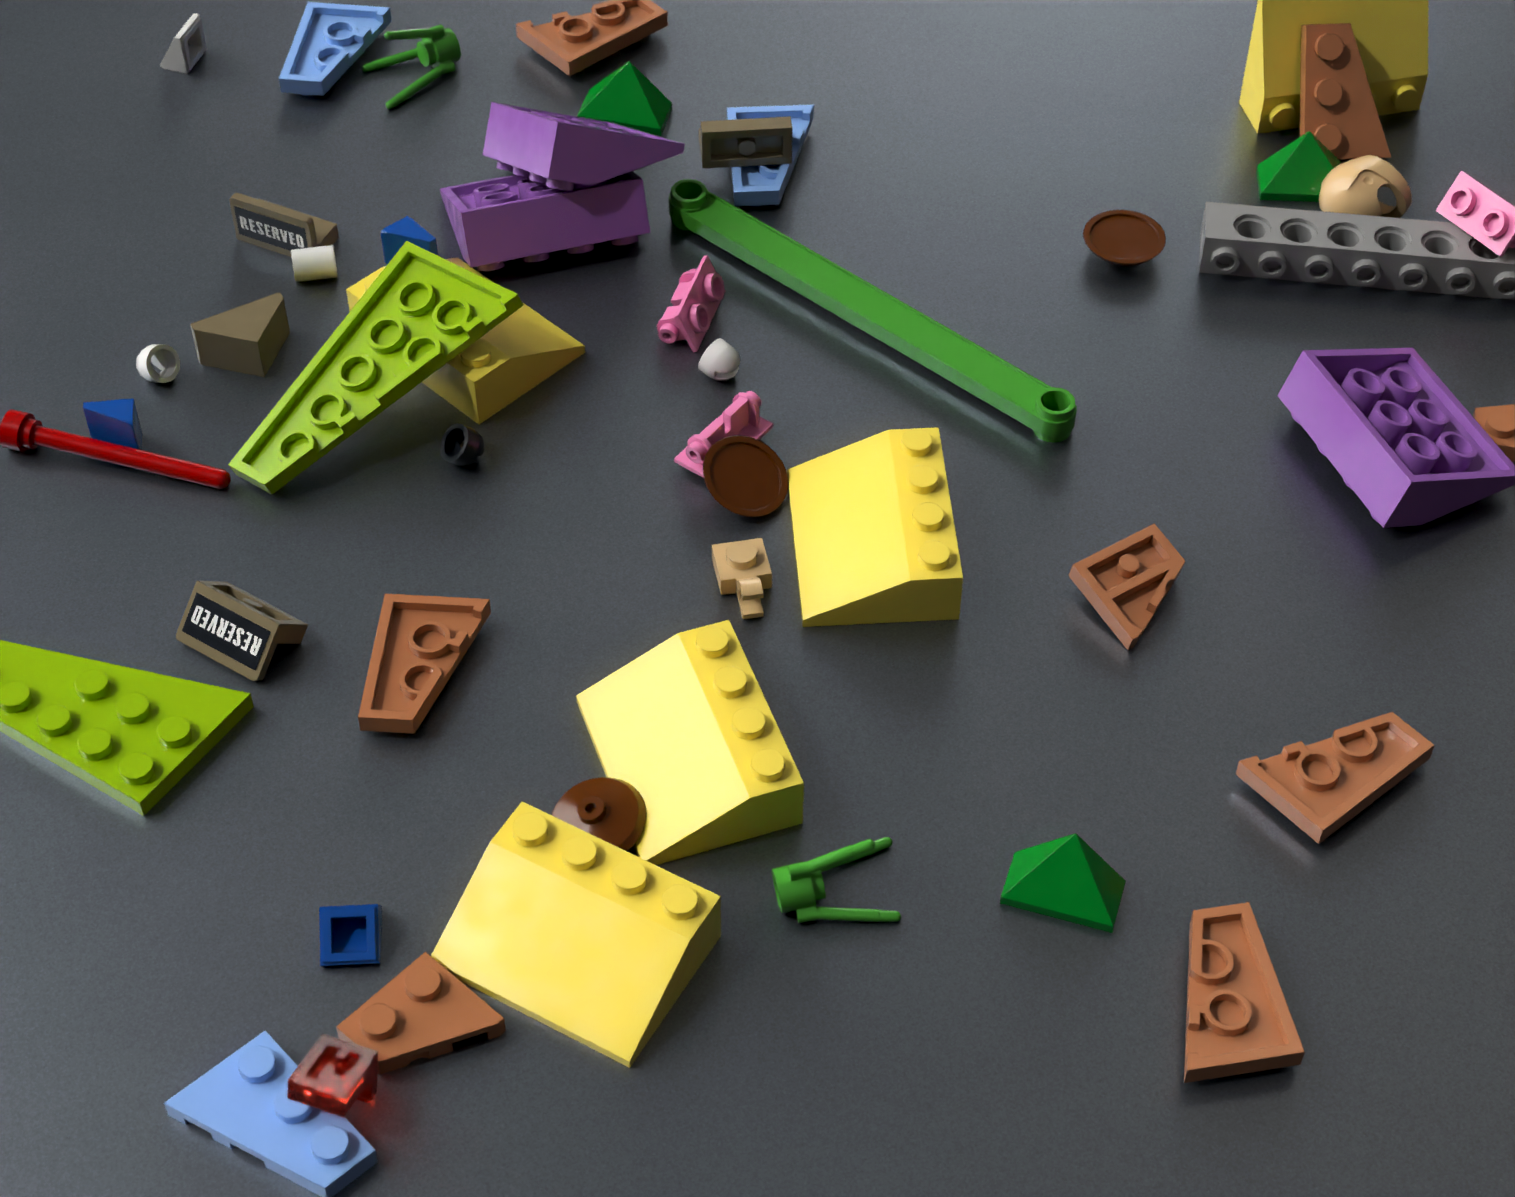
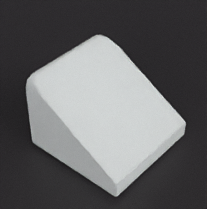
[160,13,207,74]

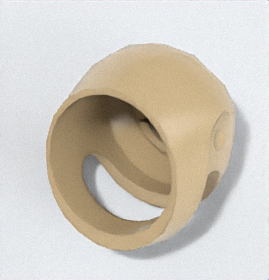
[1319,155,1412,218]

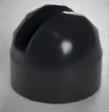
[440,423,484,466]

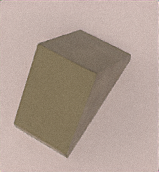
[190,292,290,377]

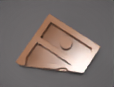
[1069,523,1185,650]
[336,952,506,1075]

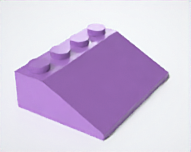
[483,102,685,191]
[440,171,651,271]
[1277,348,1515,528]

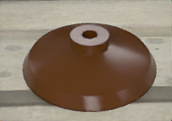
[1083,209,1166,266]
[703,435,788,517]
[551,777,646,851]

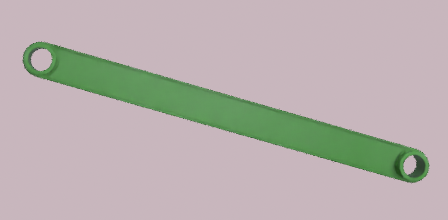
[668,179,1077,443]

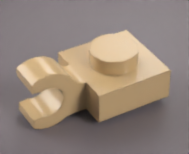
[712,538,772,619]

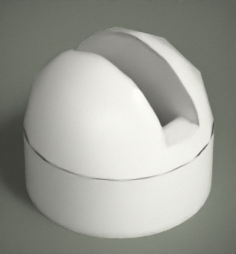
[698,338,740,381]
[136,344,180,383]

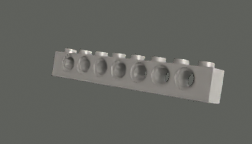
[1199,202,1515,300]

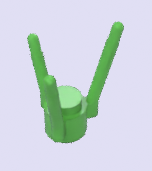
[362,24,461,109]
[772,837,901,923]

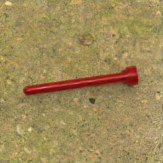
[0,409,231,489]

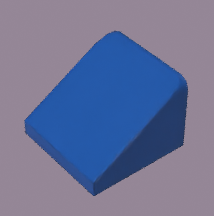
[381,216,438,264]
[83,398,143,450]
[319,904,382,966]

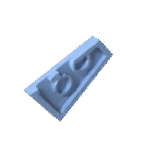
[279,2,392,96]
[727,104,814,206]
[164,1031,378,1197]

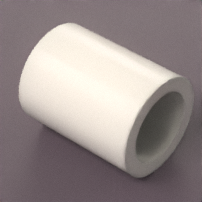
[291,245,338,282]

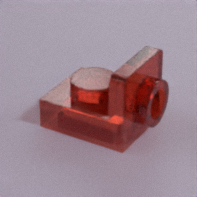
[287,1033,378,1117]

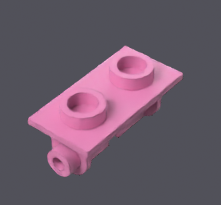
[1435,171,1515,257]
[657,255,725,352]
[674,391,773,478]

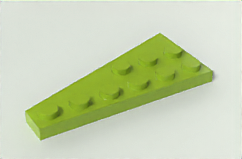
[228,241,523,495]
[0,640,254,816]

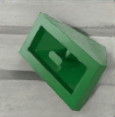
[577,61,672,136]
[1256,131,1341,202]
[1000,833,1126,933]

